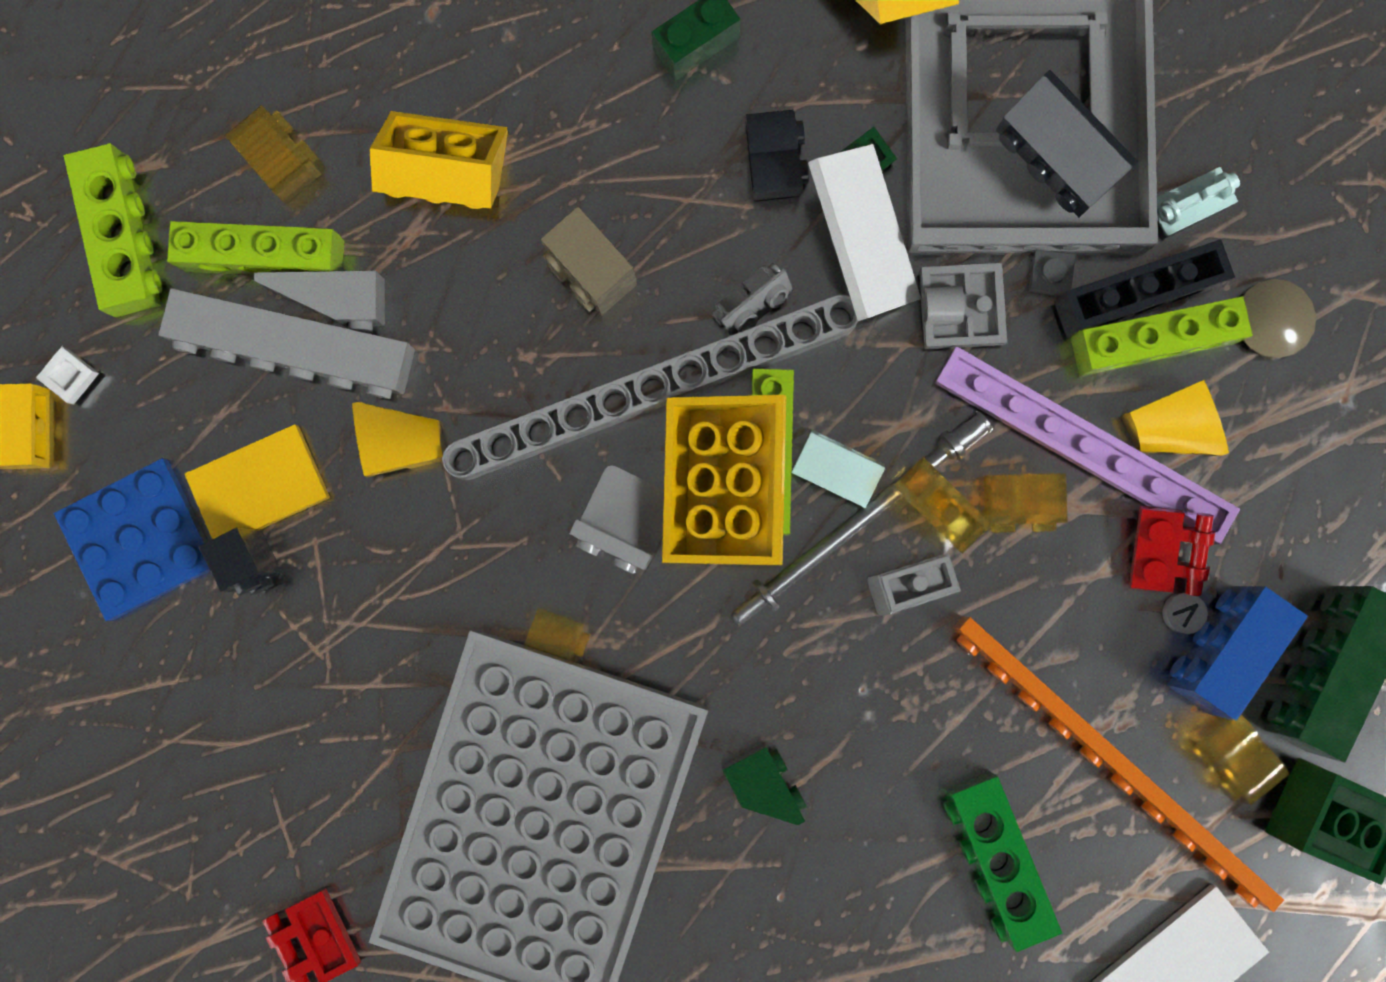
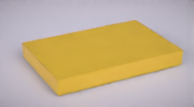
[184,424,330,539]

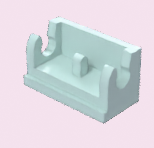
[792,429,885,508]

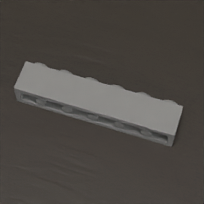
[159,288,415,399]

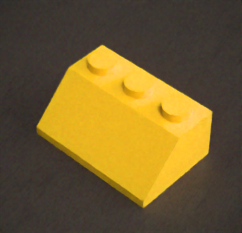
[370,111,508,209]

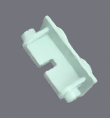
[1157,167,1240,237]

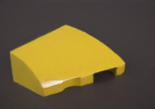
[1121,380,1229,456]
[352,402,446,477]

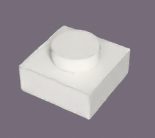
[36,346,99,405]

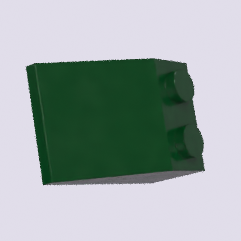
[1265,757,1386,885]

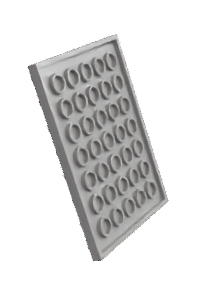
[369,628,709,982]

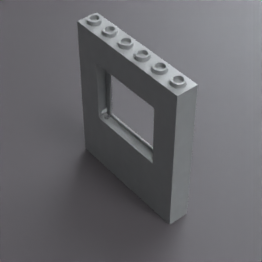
[905,0,1158,253]

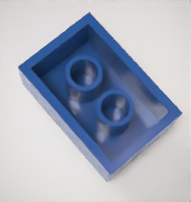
[1167,586,1308,721]

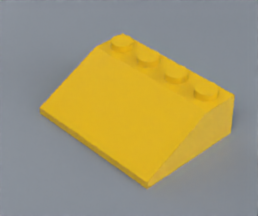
[662,395,786,565]

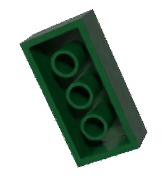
[1265,586,1386,763]

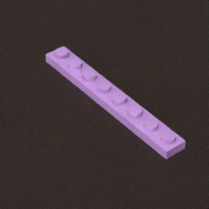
[934,346,1240,545]

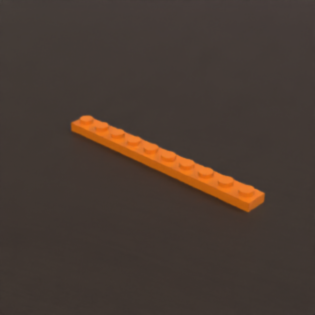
[952,616,1284,912]

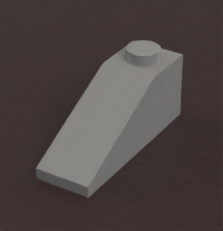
[254,271,385,333]

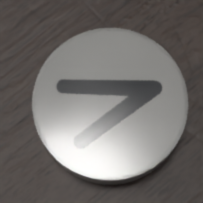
[1162,593,1208,634]

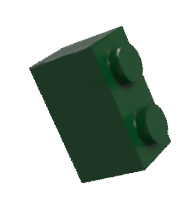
[651,0,741,81]

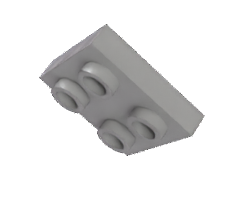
[919,263,1007,349]

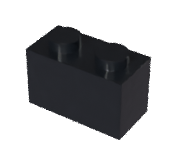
[198,527,283,595]

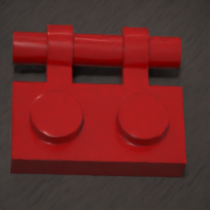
[1129,506,1216,596]
[262,888,361,982]

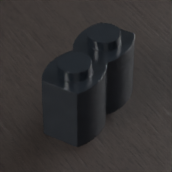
[745,109,809,200]

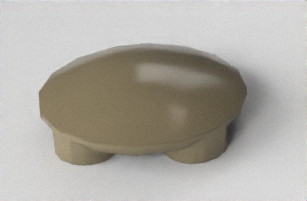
[1243,279,1316,360]

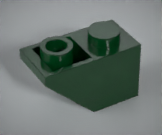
[722,742,807,825]

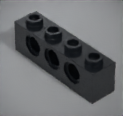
[1054,239,1235,338]

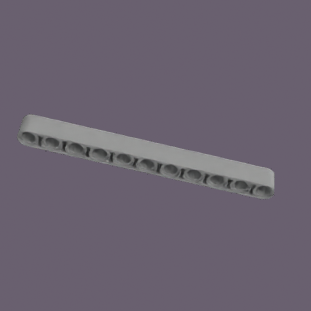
[442,294,858,480]

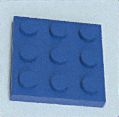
[53,458,210,621]

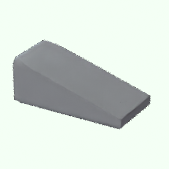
[867,553,961,616]

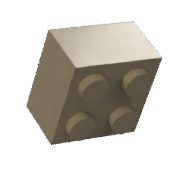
[541,207,637,316]

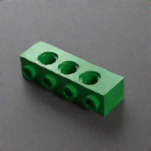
[943,771,1063,953]

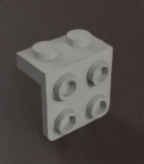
[569,466,664,574]

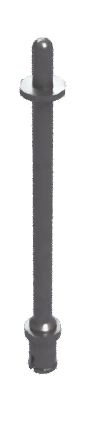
[731,410,993,624]

